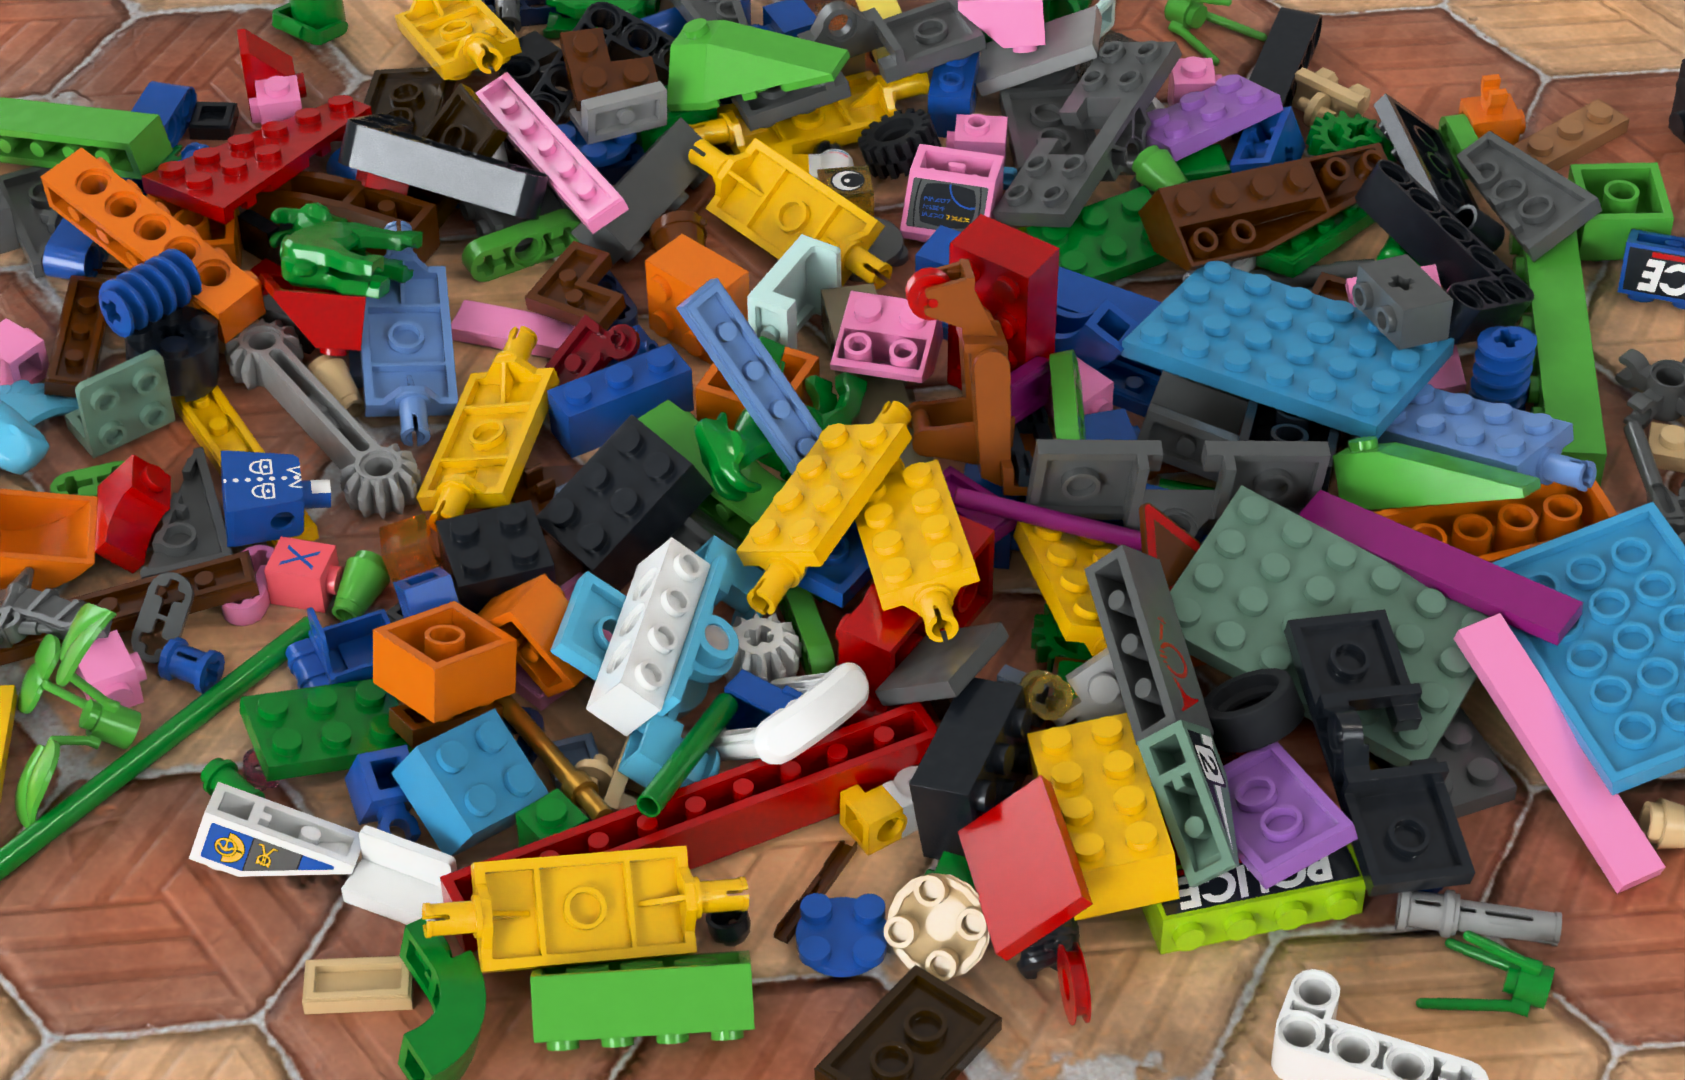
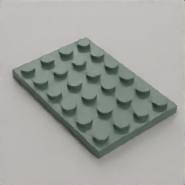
[1170,485,1490,767]

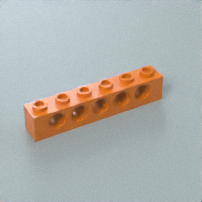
[40,147,266,344]

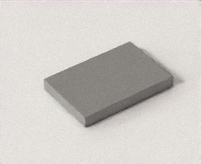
[976,5,1102,96]

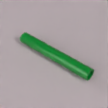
[636,693,738,817]

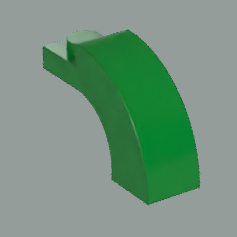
[397,918,486,1080]

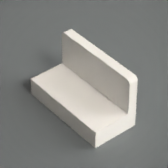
[341,825,457,925]

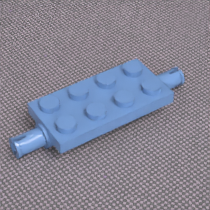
[360,221,458,447]
[1378,384,1597,492]

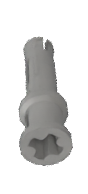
[1395,889,1562,947]

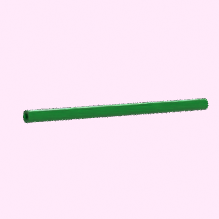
[0,616,310,881]

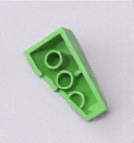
[1333,436,1541,510]

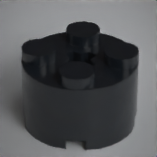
[125,306,219,402]

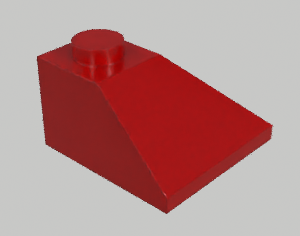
[259,273,366,356]

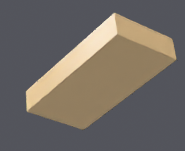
[302,956,414,1014]

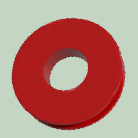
[1057,942,1091,1026]

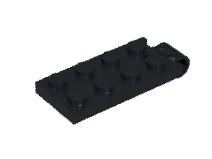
[1373,93,1505,252]

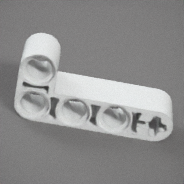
[1271,969,1489,1080]

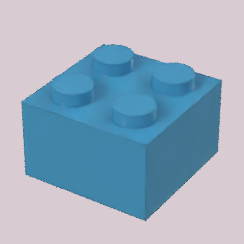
[391,708,549,857]

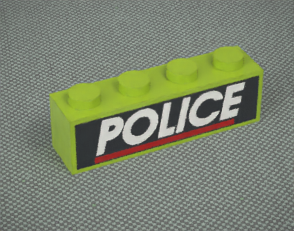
[1141,843,1366,955]

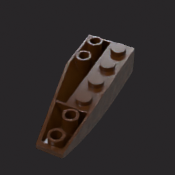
[1138,143,1388,271]
[239,171,441,264]

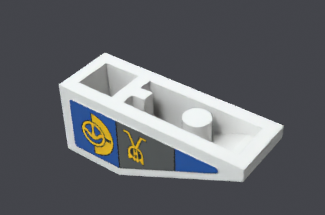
[189,782,361,877]

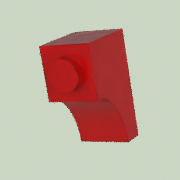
[95,454,171,574]

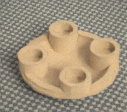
[884,873,990,982]

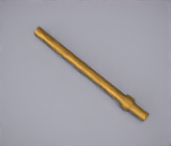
[497,695,614,820]

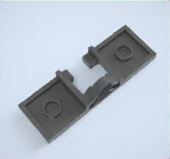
[730,0,987,132]
[992,41,1182,227]
[1025,439,1331,541]

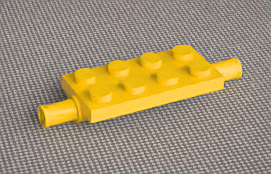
[395,0,522,81]
[688,70,930,155]
[688,138,892,290]
[416,326,560,532]
[736,401,912,615]
[855,457,980,642]
[1013,521,1118,657]
[422,846,749,973]

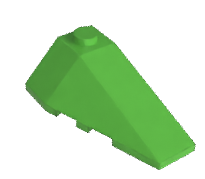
[667,18,850,112]

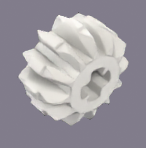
[724,611,802,684]

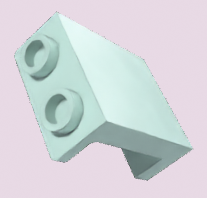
[747,234,841,350]

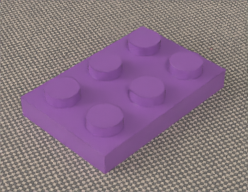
[1146,74,1284,162]
[1223,742,1358,889]

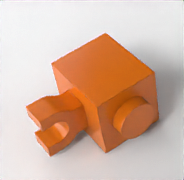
[1458,74,1526,145]

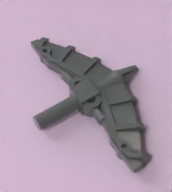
[0,567,112,648]

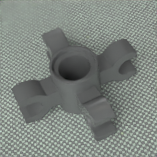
[1615,349,1685,429]

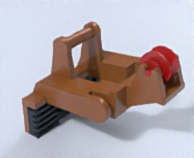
[905,259,1053,496]

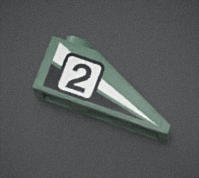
[1137,720,1240,888]

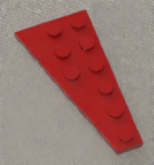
[142,95,372,225]

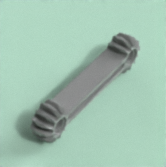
[225,317,422,519]

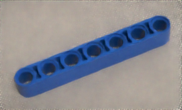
[42,81,197,280]

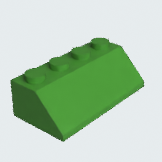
[530,950,755,1051]

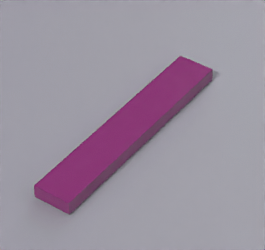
[1298,490,1583,646]

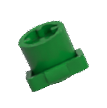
[272,0,348,45]

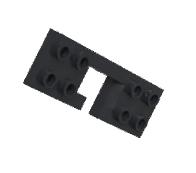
[1284,609,1475,897]

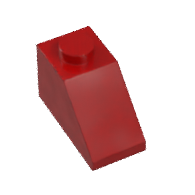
[237,29,307,122]

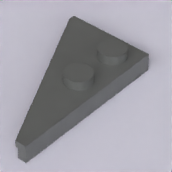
[0,166,63,279]
[140,447,233,579]

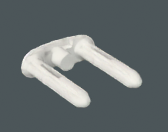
[710,662,869,765]

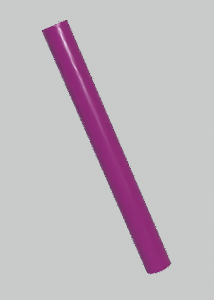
[953,487,1142,551]

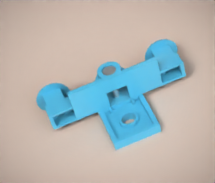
[550,535,765,788]

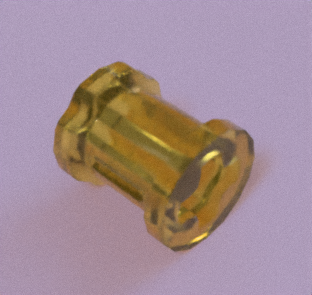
[1019,670,1073,720]

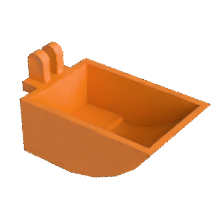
[0,488,98,591]

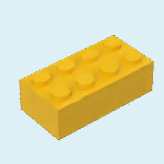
[1027,713,1180,921]

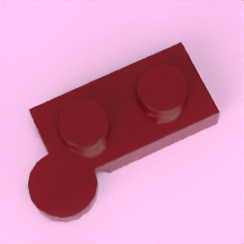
[544,314,640,386]

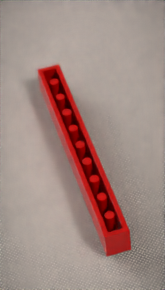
[440,702,938,952]

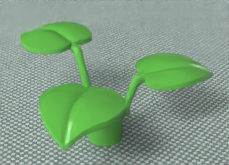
[14,603,141,828]

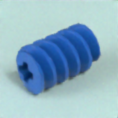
[99,249,202,338]
[1468,326,1537,411]

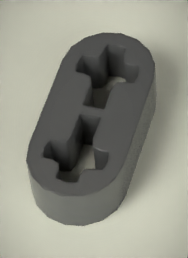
[131,572,195,663]

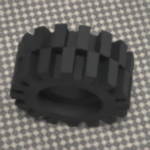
[858,108,941,180]

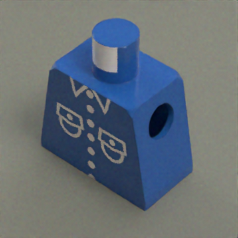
[221,450,331,547]

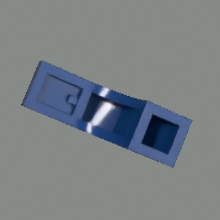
[1055,298,1139,369]

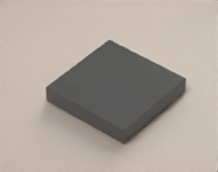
[875,622,1009,706]

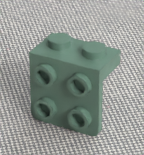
[64,350,176,459]

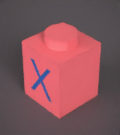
[264,536,344,613]

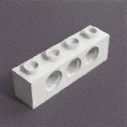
[586,537,711,737]

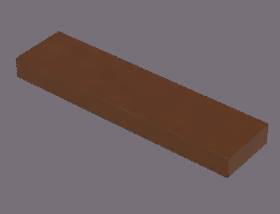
[44,275,110,398]

